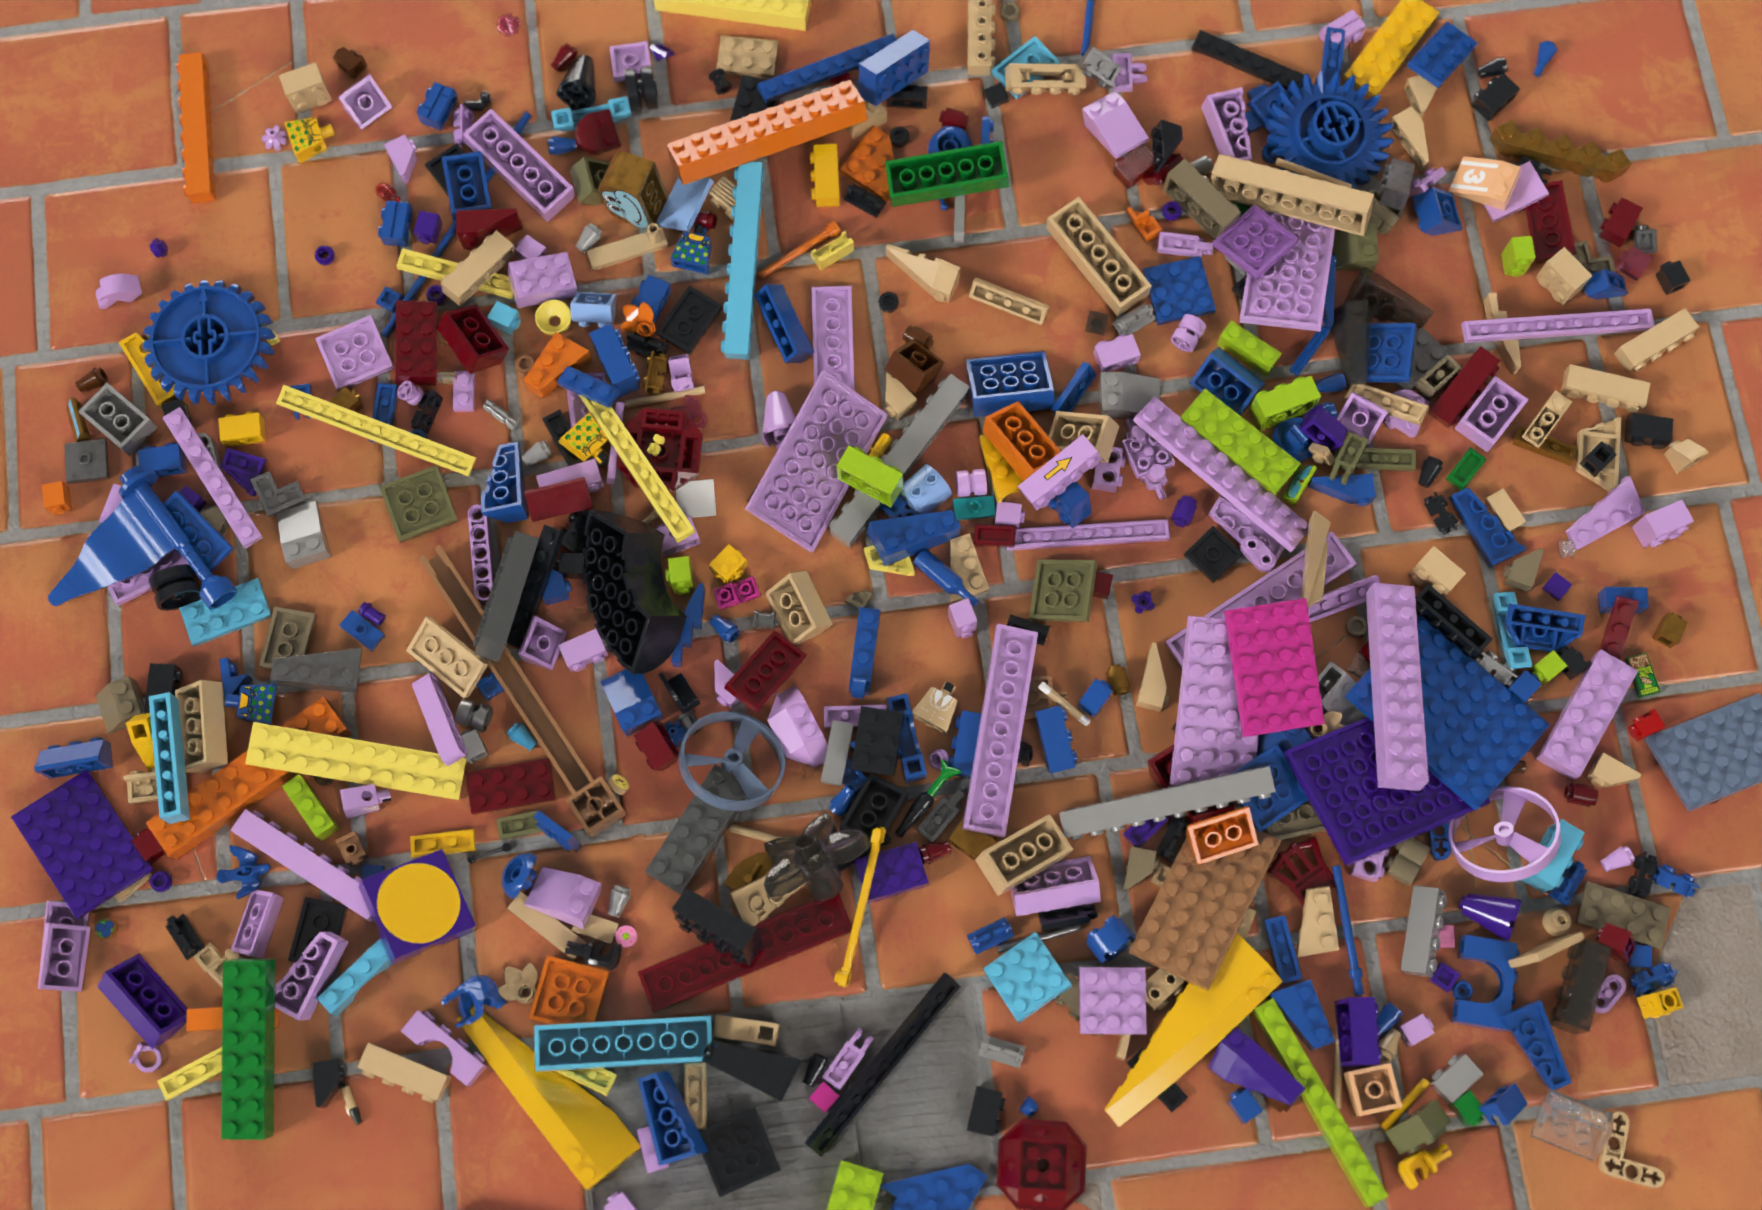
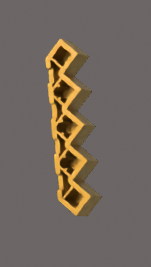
[1489,119,1632,183]

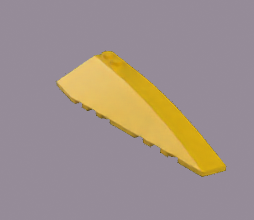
[1105,933,1283,1127]
[457,1005,641,1190]

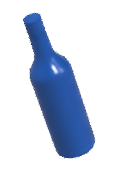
[914,549,979,607]

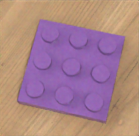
[1213,204,1299,280]

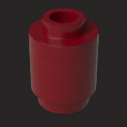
[939,107,969,131]
[1564,782,1598,807]

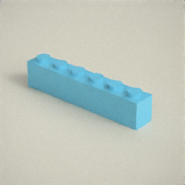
[149,692,190,824]

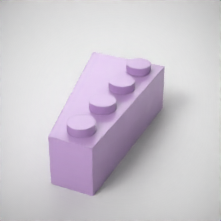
[1201,87,1252,161]
[275,931,349,1020]

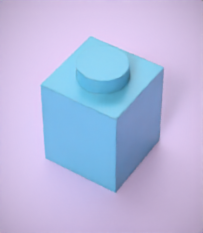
[487,301,521,335]

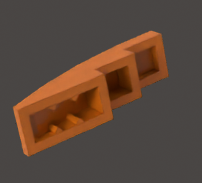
[186,1007,279,1032]

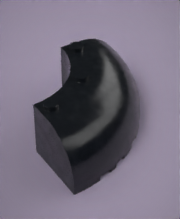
[582,510,687,674]

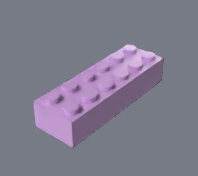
[462,109,576,222]
[1536,649,1638,781]

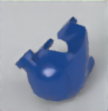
[441,975,507,1028]

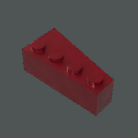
[1428,346,1501,428]

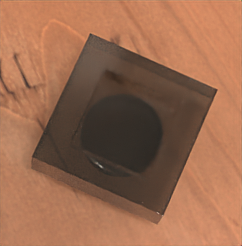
[1085,310,1109,335]

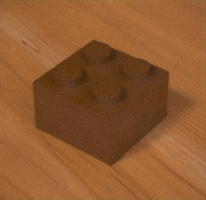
[884,339,945,393]

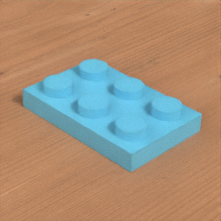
[991,36,1061,100]

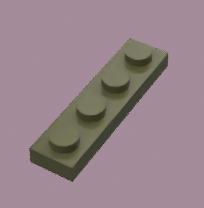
[1333,447,1416,472]

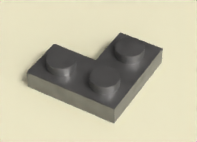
[250,471,307,517]

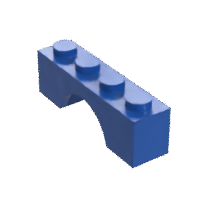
[887,693,927,783]

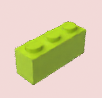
[1217,321,1282,377]
[282,774,340,841]

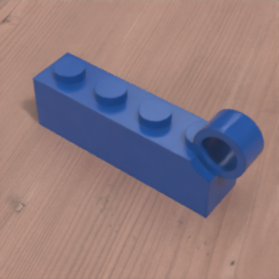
[849,607,880,699]

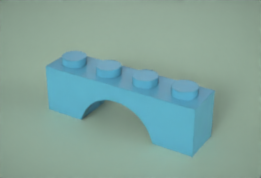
[317,939,392,1016]

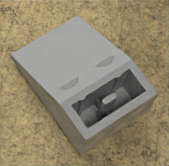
[1318,661,1367,726]

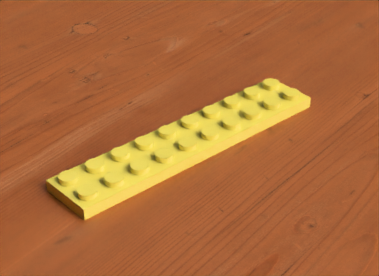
[245,722,466,800]

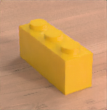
[810,144,840,207]

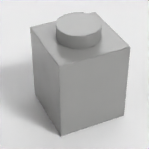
[460,729,489,764]

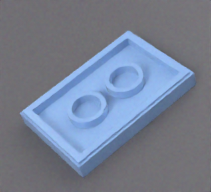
[656,176,713,232]

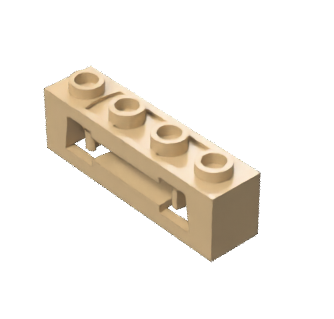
[1005,63,1086,95]

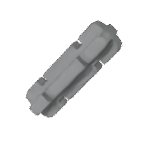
[483,399,519,430]

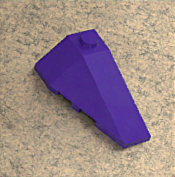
[1208,1027,1305,1105]

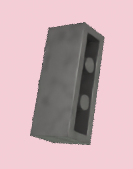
[1378,158,1415,211]

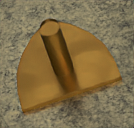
[724,852,771,890]

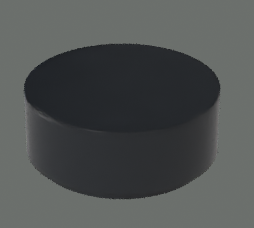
[890,127,909,147]
[879,292,899,313]

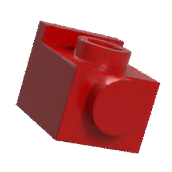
[1628,709,1665,742]

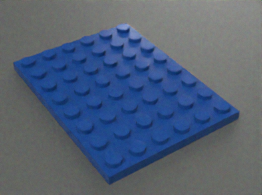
[1344,616,1550,811]

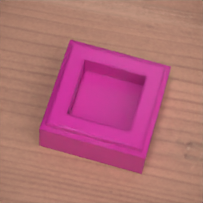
[809,1081,840,1113]

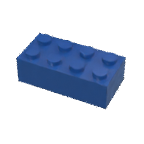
[858,30,930,106]

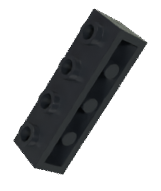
[1415,584,1493,659]

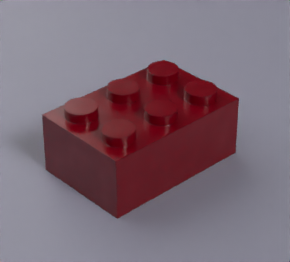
[437,304,509,374]

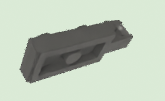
[916,789,965,843]

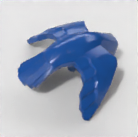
[216,845,271,899]

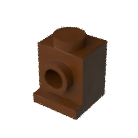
[333,47,367,80]

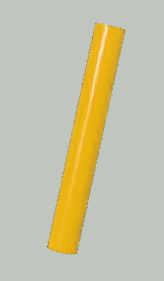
[1380,1078,1430,1131]

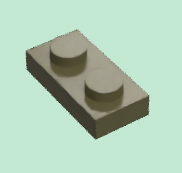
[496,811,542,841]

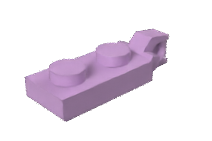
[1157,232,1213,257]

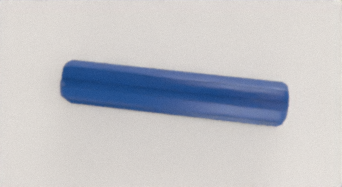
[1290,325,1330,376]

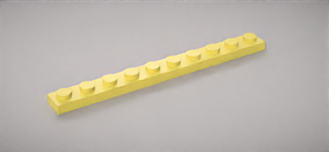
[276,385,477,477]
[578,394,695,543]

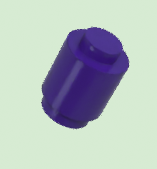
[1171,496,1197,527]

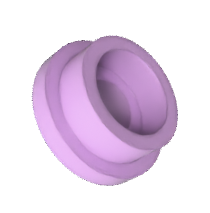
[929,749,949,770]

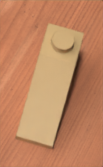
[1390,106,1429,171]
[1136,642,1169,712]

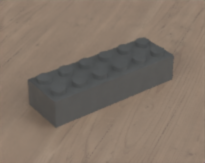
[473,531,539,662]
[645,764,747,896]

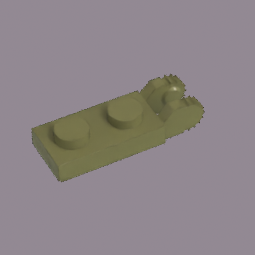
[1329,432,1369,485]

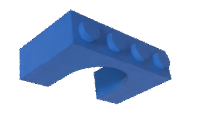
[1451,935,1520,1031]

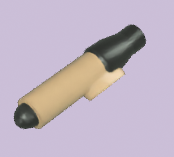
[341,1083,362,1125]

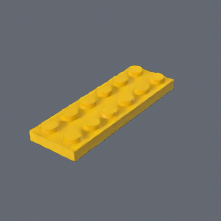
[1343,0,1439,97]

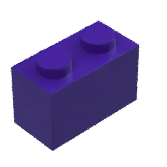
[1300,404,1348,452]

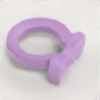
[129,1042,163,1073]

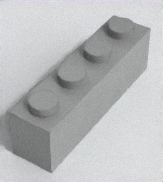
[1401,886,1447,978]

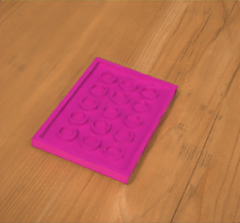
[1224,598,1325,737]

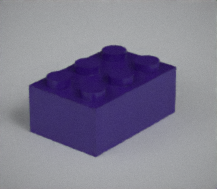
[855,842,929,904]
[1335,997,1382,1067]

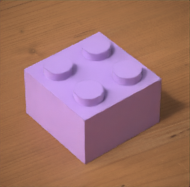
[1632,500,1694,549]

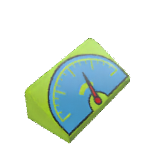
[1281,465,1317,506]

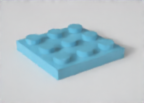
[983,932,1072,1023]

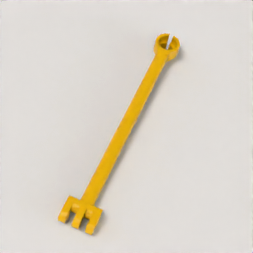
[834,827,886,987]

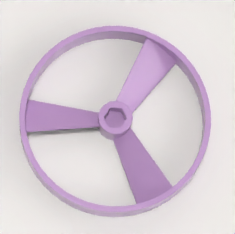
[1449,787,1561,882]

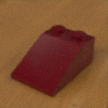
[456,208,523,251]

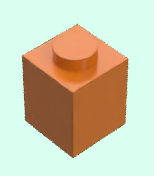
[42,481,72,515]

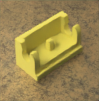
[810,231,854,271]

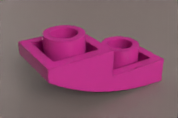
[713,576,761,609]

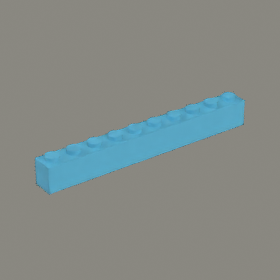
[721,162,764,360]

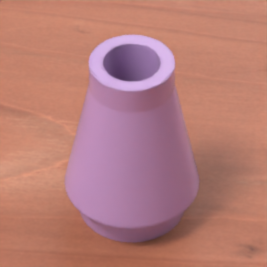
[1600,846,1635,872]

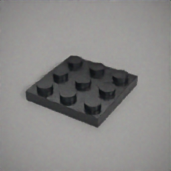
[700,1108,781,1197]

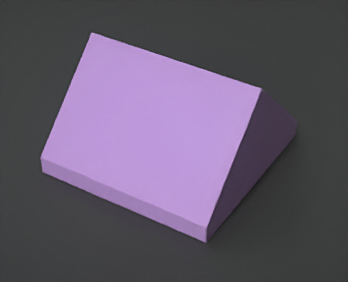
[338,74,392,130]
[1337,391,1388,445]
[518,616,567,670]

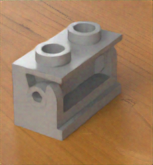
[1429,1054,1484,1104]

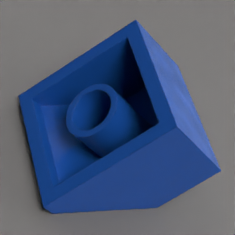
[1413,187,1463,236]

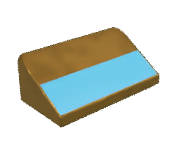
[66,397,90,442]

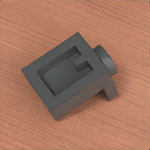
[1630,225,1657,255]

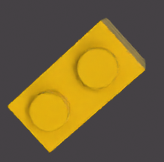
[218,411,266,447]

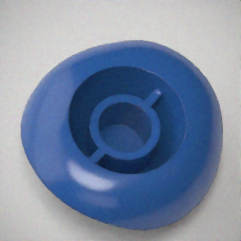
[928,126,972,154]
[1273,417,1315,461]
[501,853,537,899]

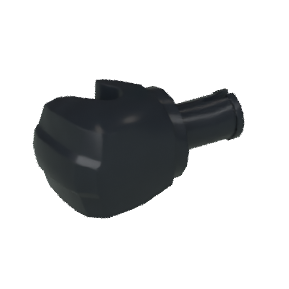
[565,940,623,971]

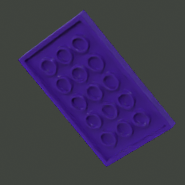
[11,769,154,919]

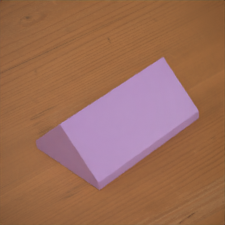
[231,890,284,959]

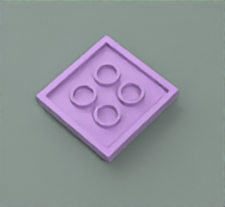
[315,315,394,392]
[1079,967,1147,1035]

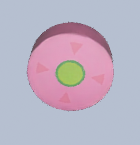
[615,925,638,948]

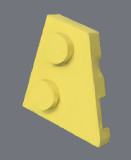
[864,545,915,576]

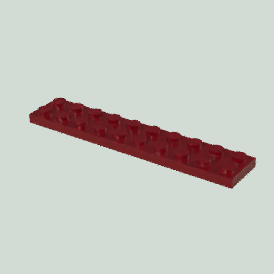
[638,891,852,1013]

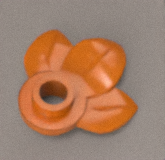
[621,302,656,337]

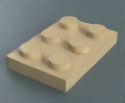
[716,35,779,79]

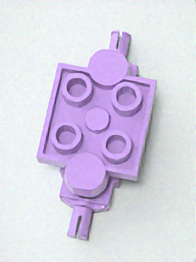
[1121,417,1175,500]

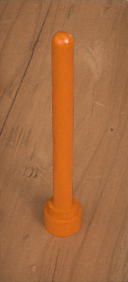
[758,220,842,278]

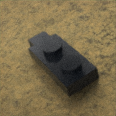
[1038,904,1098,931]

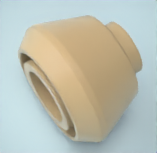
[1542,907,1572,937]

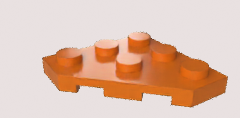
[840,126,894,203]

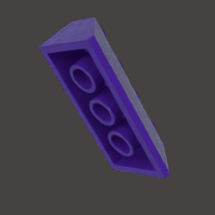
[97,954,188,1049]

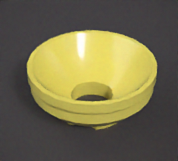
[535,300,572,336]

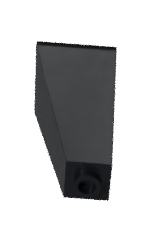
[701,1040,802,1102]

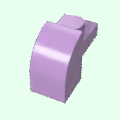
[96,274,142,309]
[668,354,694,392]

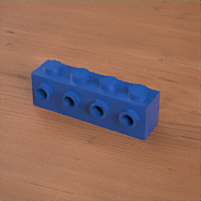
[754,284,814,363]

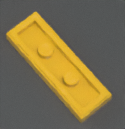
[410,829,476,858]

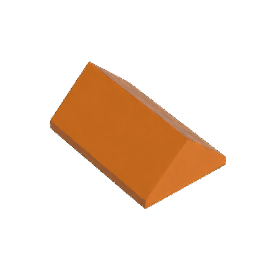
[1186,806,1259,865]

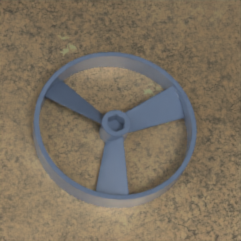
[678,711,785,811]

